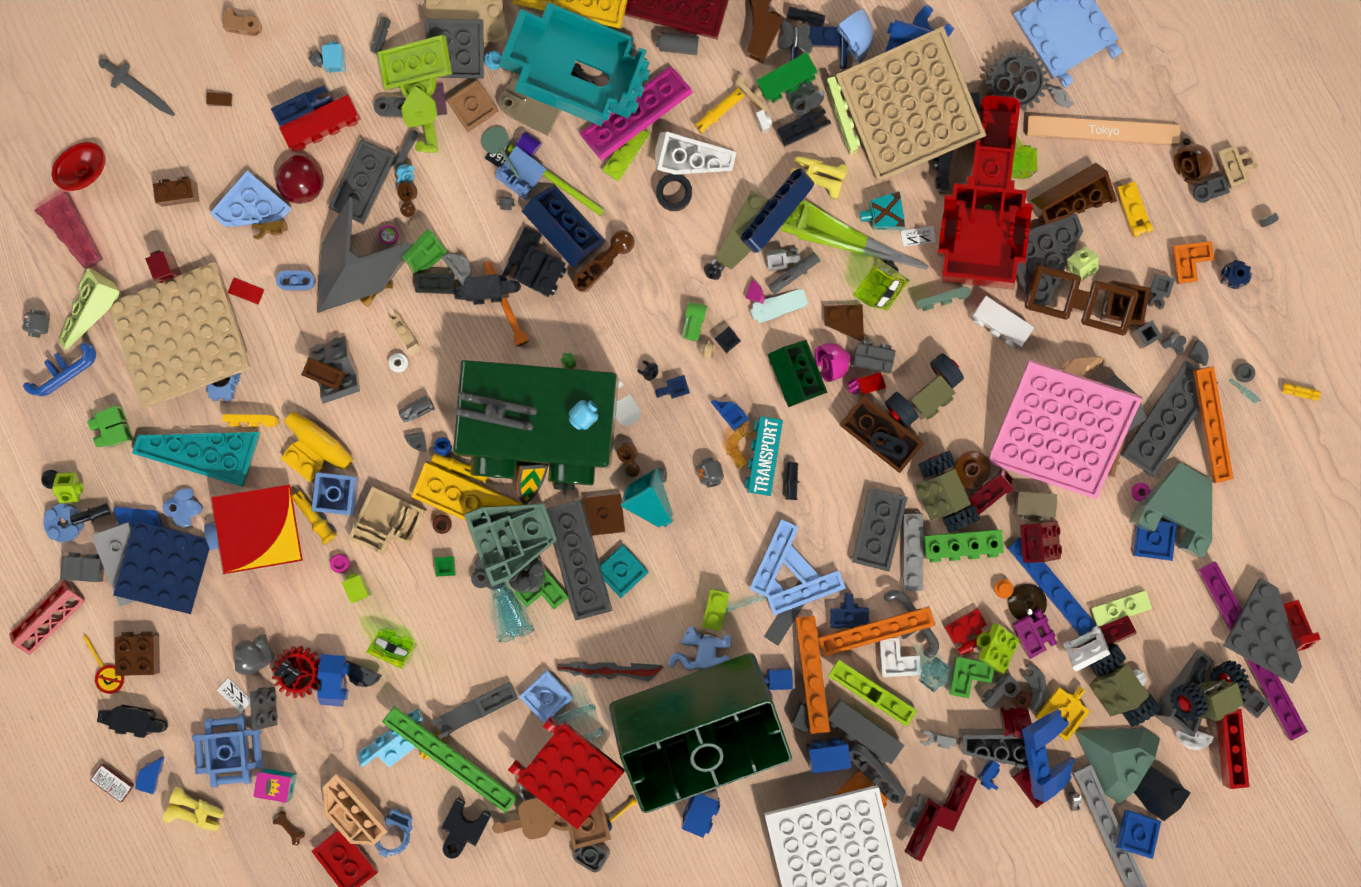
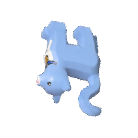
[668,627,731,670]

